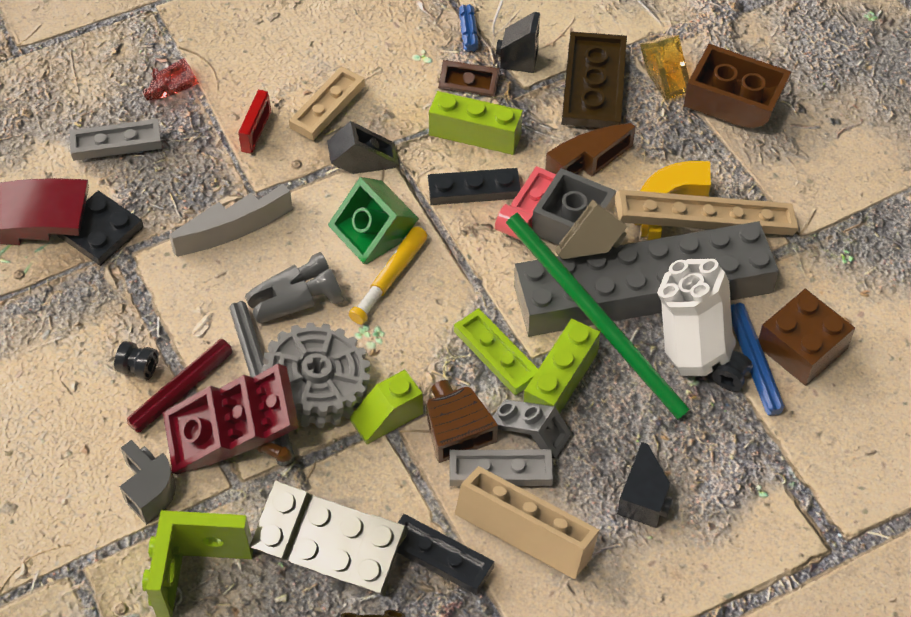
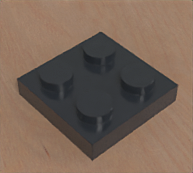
[56,190,144,266]

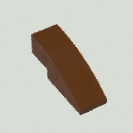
[545,123,636,177]

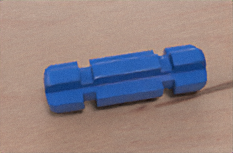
[459,4,479,52]

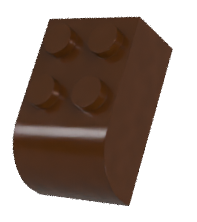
[684,44,792,128]

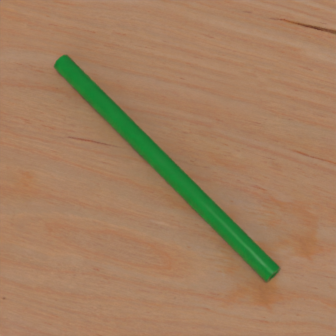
[506,212,690,420]

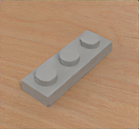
[69,119,162,161]
[450,449,553,486]

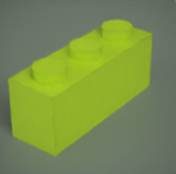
[428,91,523,155]
[524,318,601,414]

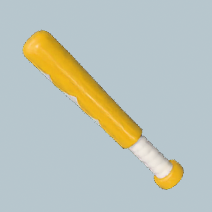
[349,226,428,325]

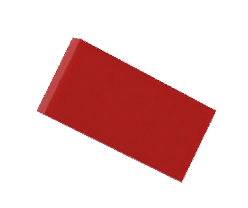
[238,89,271,154]

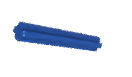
[731,302,784,416]

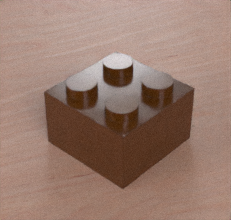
[758,288,855,386]

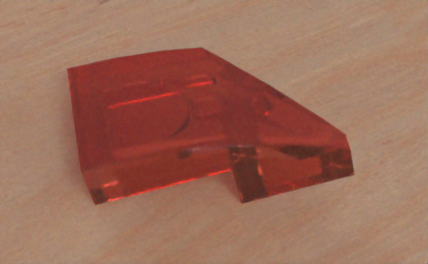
[143,57,199,101]

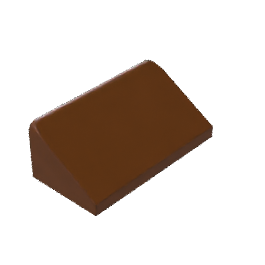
[438,60,501,97]

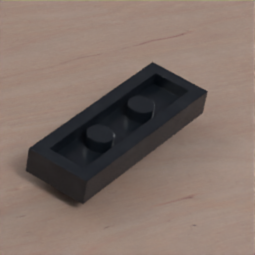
[428,168,521,205]
[397,514,495,595]

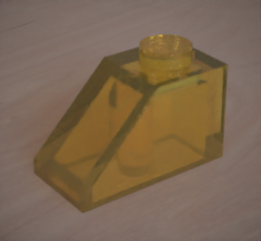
[640,35,689,100]

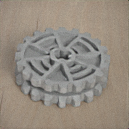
[261,323,370,428]

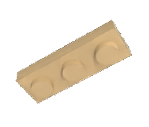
[289,66,365,141]

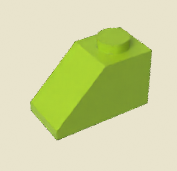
[350,369,423,444]

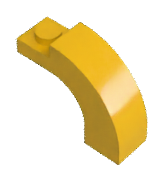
[634,161,711,241]

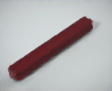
[127,339,233,433]

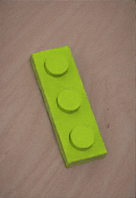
[454,308,538,396]

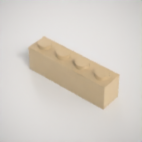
[455,466,600,579]

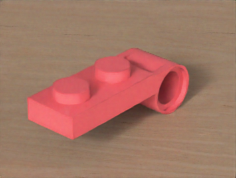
[495,166,556,240]

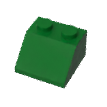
[328,177,419,264]

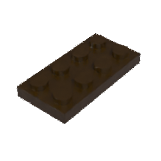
[561,31,627,128]

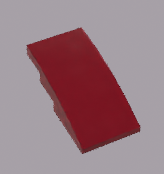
[0,178,89,246]
[163,364,299,474]

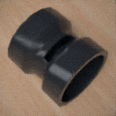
[114,341,158,381]

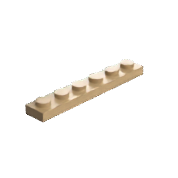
[615,190,798,235]

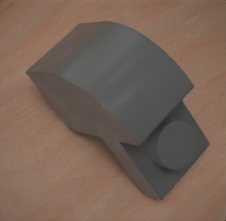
[119,440,176,525]

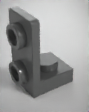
[493,400,572,458]

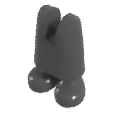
[245,252,344,323]

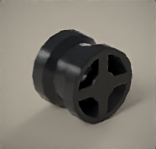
[712,351,753,392]

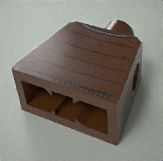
[426,380,498,463]

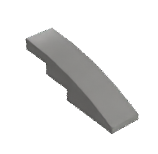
[169,184,293,257]

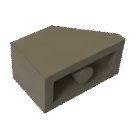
[555,200,628,259]

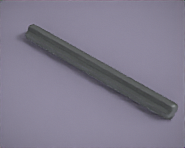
[229,301,295,466]

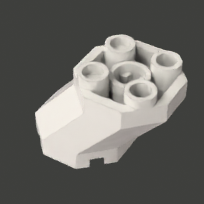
[657,259,736,376]

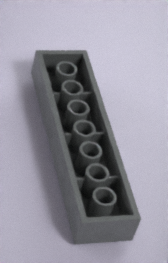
[514,221,779,337]

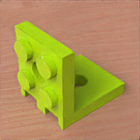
[142,510,254,617]

